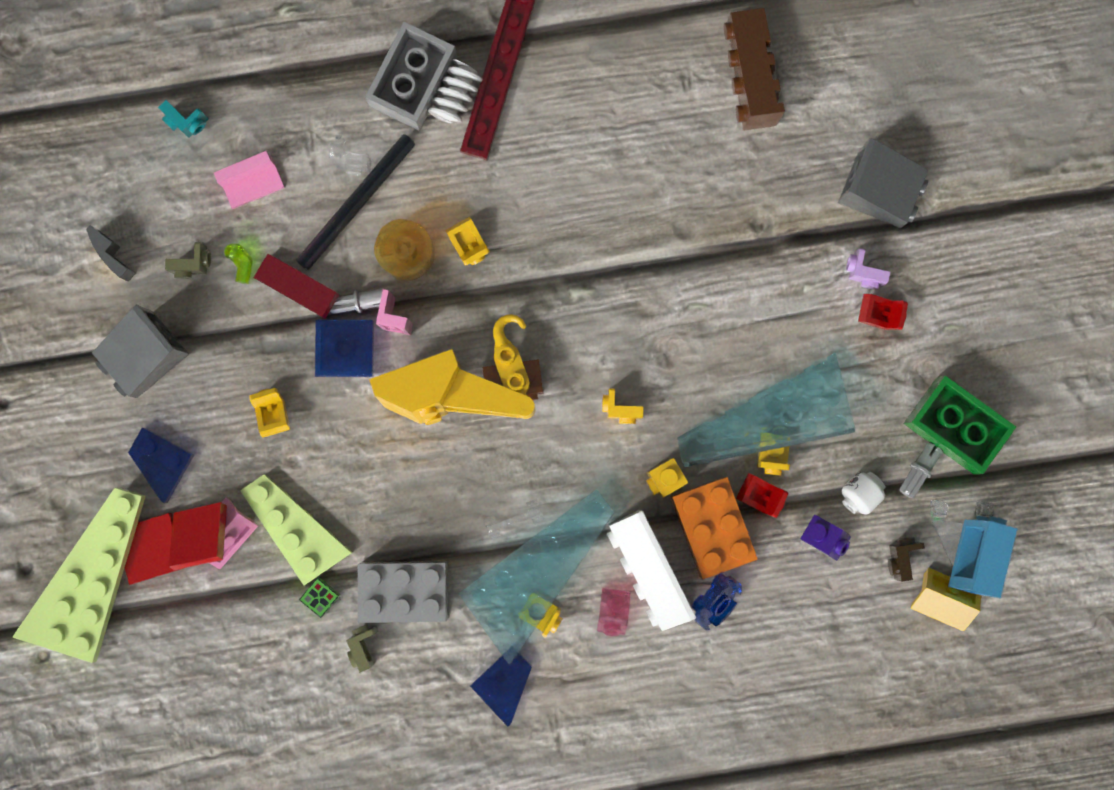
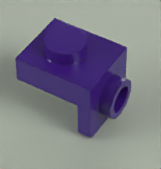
[800,514,851,561]

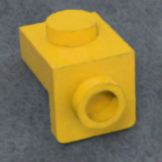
[445,216,490,266]
[249,388,290,438]
[602,388,643,424]

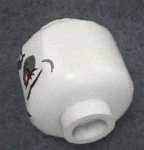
[842,472,886,515]

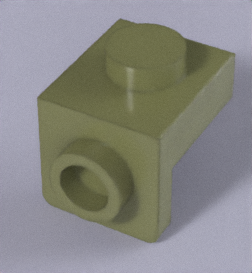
[165,242,211,279]
[346,624,378,673]

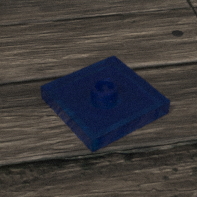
[315,320,374,378]

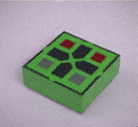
[299,577,340,618]

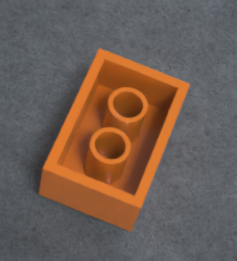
[670,477,758,579]

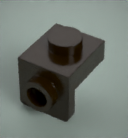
[888,537,925,582]

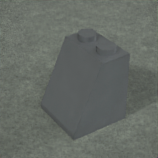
[838,138,929,228]
[92,305,189,398]

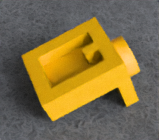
[757,433,790,476]

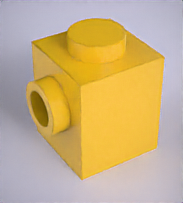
[646,458,688,497]

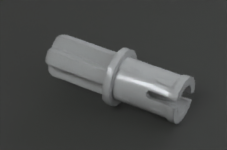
[330,288,384,314]
[900,443,943,498]

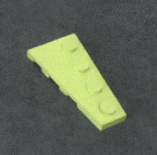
[240,474,353,585]

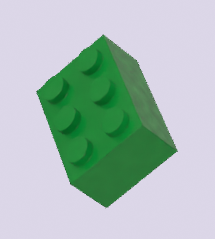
[903,376,1017,474]

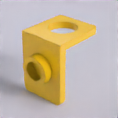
[519,593,563,637]

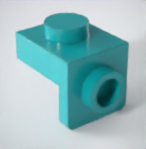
[158,100,209,138]

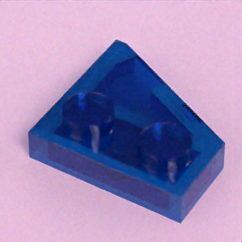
[128,427,194,503]

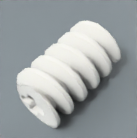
[427,59,483,124]

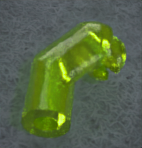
[224,244,253,284]

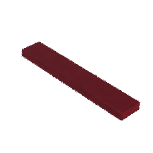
[460,0,535,161]

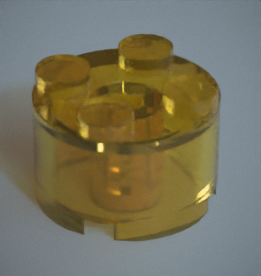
[374,219,435,281]

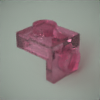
[597,588,631,636]

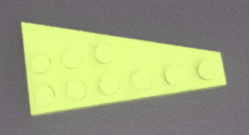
[13,488,146,663]

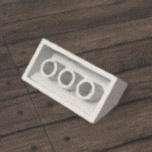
[606,510,696,631]

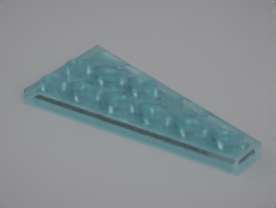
[677,352,855,467]
[459,489,614,665]

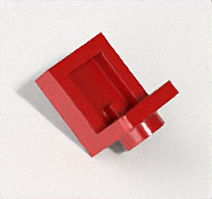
[858,294,908,330]
[736,473,788,518]

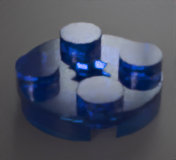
[692,573,742,630]

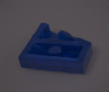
[470,645,532,727]

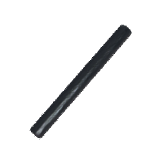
[296,134,415,270]

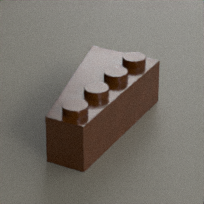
[724,8,785,131]

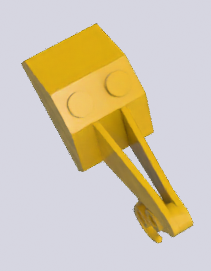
[369,314,536,425]

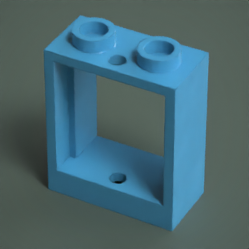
[948,516,1017,599]

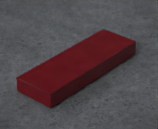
[253,253,340,319]

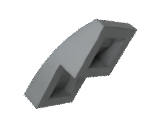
[86,225,135,282]

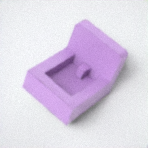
[846,248,890,290]

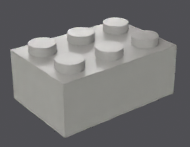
[365,22,458,131]
[358,561,448,623]

